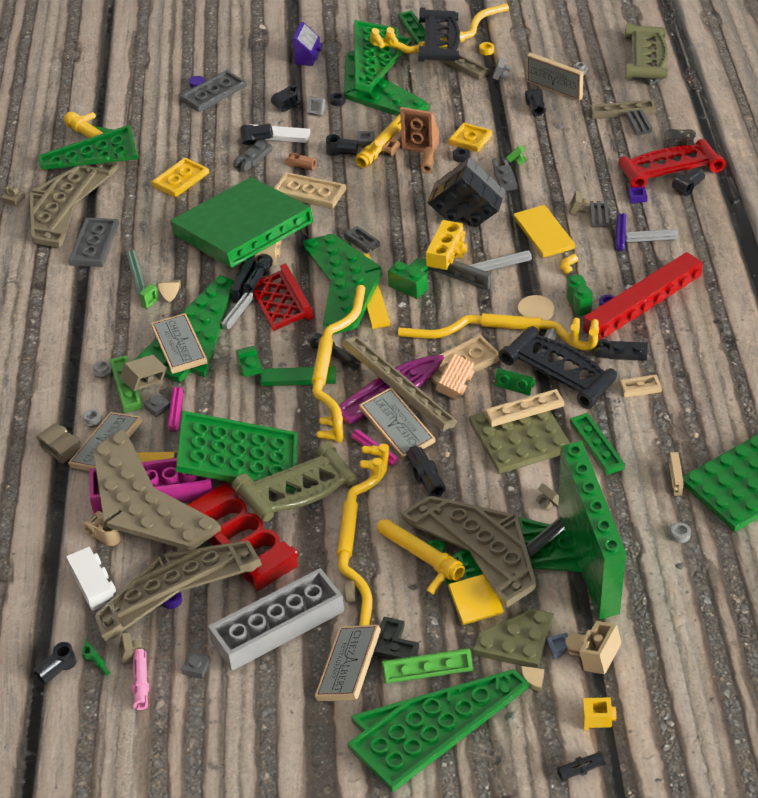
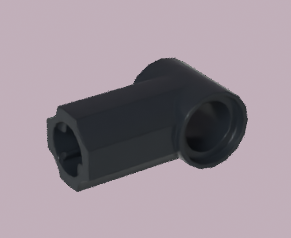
[525,89,546,117]
[240,123,273,145]
[326,134,358,156]
[672,167,705,196]
[33,642,77,684]

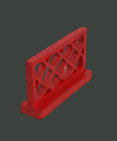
[253,263,314,331]

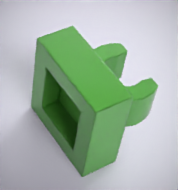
[506,145,527,165]

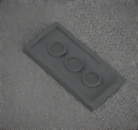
[179,70,247,112]
[68,218,119,267]

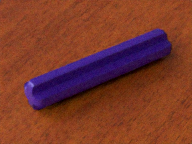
[615,213,626,251]

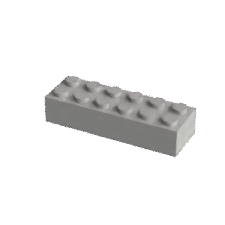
[208,568,344,671]

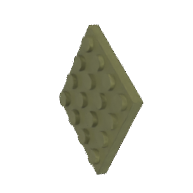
[469,411,570,474]

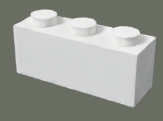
[66,547,116,612]

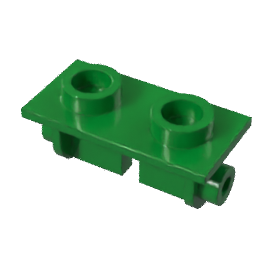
[494,368,536,395]

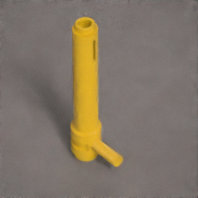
[64,112,103,138]
[355,114,401,168]
[377,519,465,595]

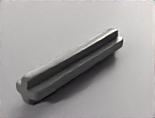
[526,517,565,556]

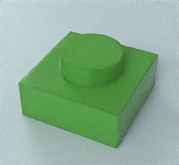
[139,284,159,309]

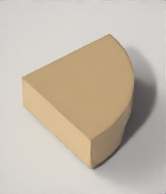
[522,666,544,692]

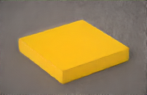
[449,122,492,152]
[448,575,504,626]

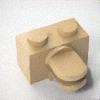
[565,621,621,675]

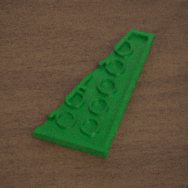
[38,124,139,170]

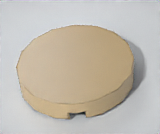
[518,295,554,320]

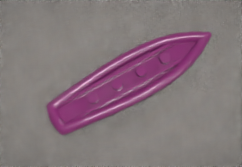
[339,355,444,424]

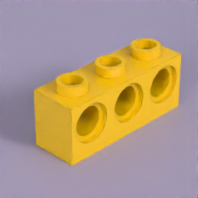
[426,220,465,270]

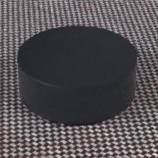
[330,92,346,106]
[453,148,469,162]

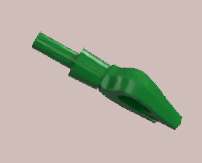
[82,639,110,676]

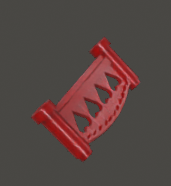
[618,139,726,188]

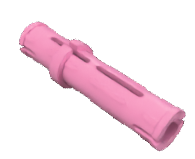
[131,649,149,710]

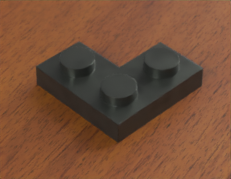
[372,617,419,660]

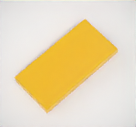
[514,205,575,258]

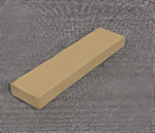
[484,389,564,427]

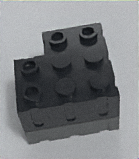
[427,157,506,227]

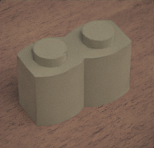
[36,423,81,463]

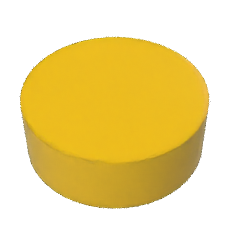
[479,42,494,55]

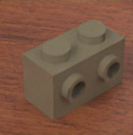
[120,355,167,391]

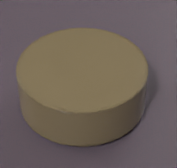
[344,581,356,603]

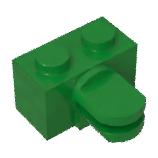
[388,258,429,299]

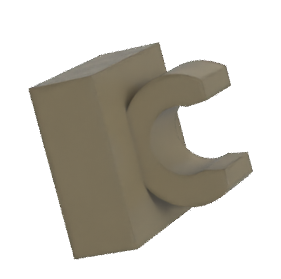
[1,185,25,206]
[569,190,589,215]
[536,483,559,510]
[118,633,143,664]

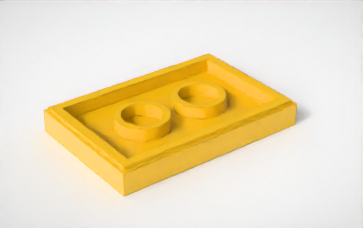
[151,158,209,198]

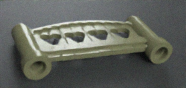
[625,23,668,79]
[232,442,358,522]

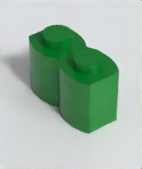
[566,274,593,316]

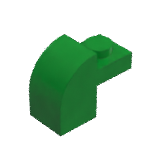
[236,346,263,377]

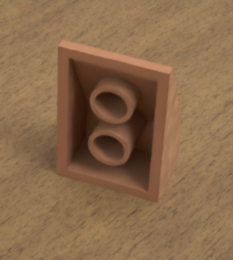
[400,107,439,153]

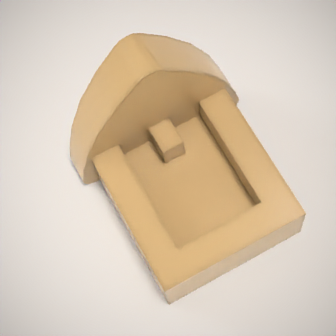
[158,280,181,302]

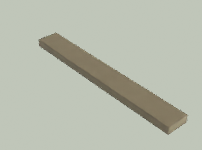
[341,336,457,431]

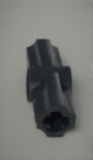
[406,445,446,497]

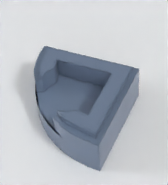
[546,633,568,660]

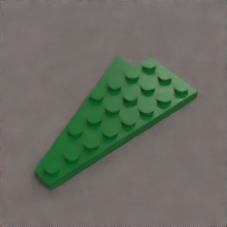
[353,20,413,92]
[134,275,234,383]
[347,669,529,792]

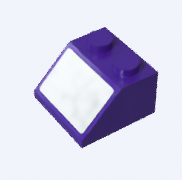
[293,22,322,66]

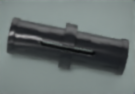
[557,751,606,782]

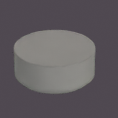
[669,523,691,543]

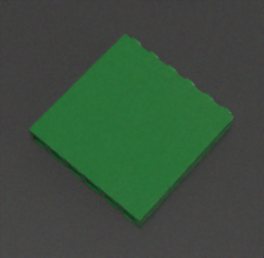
[170,177,314,268]
[558,440,627,620]

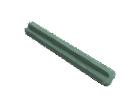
[126,250,146,298]

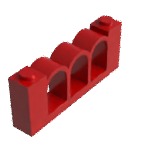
[188,482,298,592]

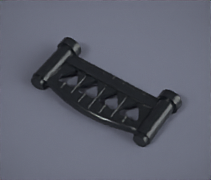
[418,7,460,62]
[498,326,617,409]

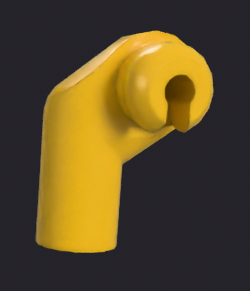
[560,254,578,274]

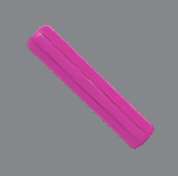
[167,387,183,432]
[351,429,398,466]

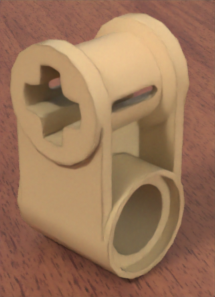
[82,511,121,546]

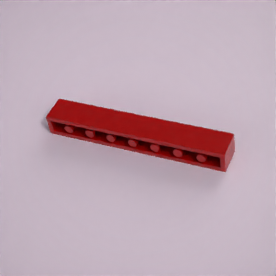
[583,252,703,339]

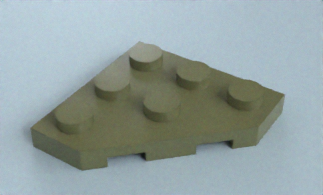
[473,609,554,668]

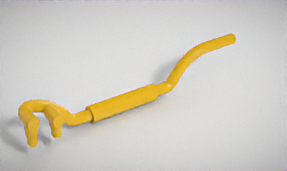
[370,3,509,54]
[312,285,365,443]
[398,313,599,351]
[336,444,389,626]

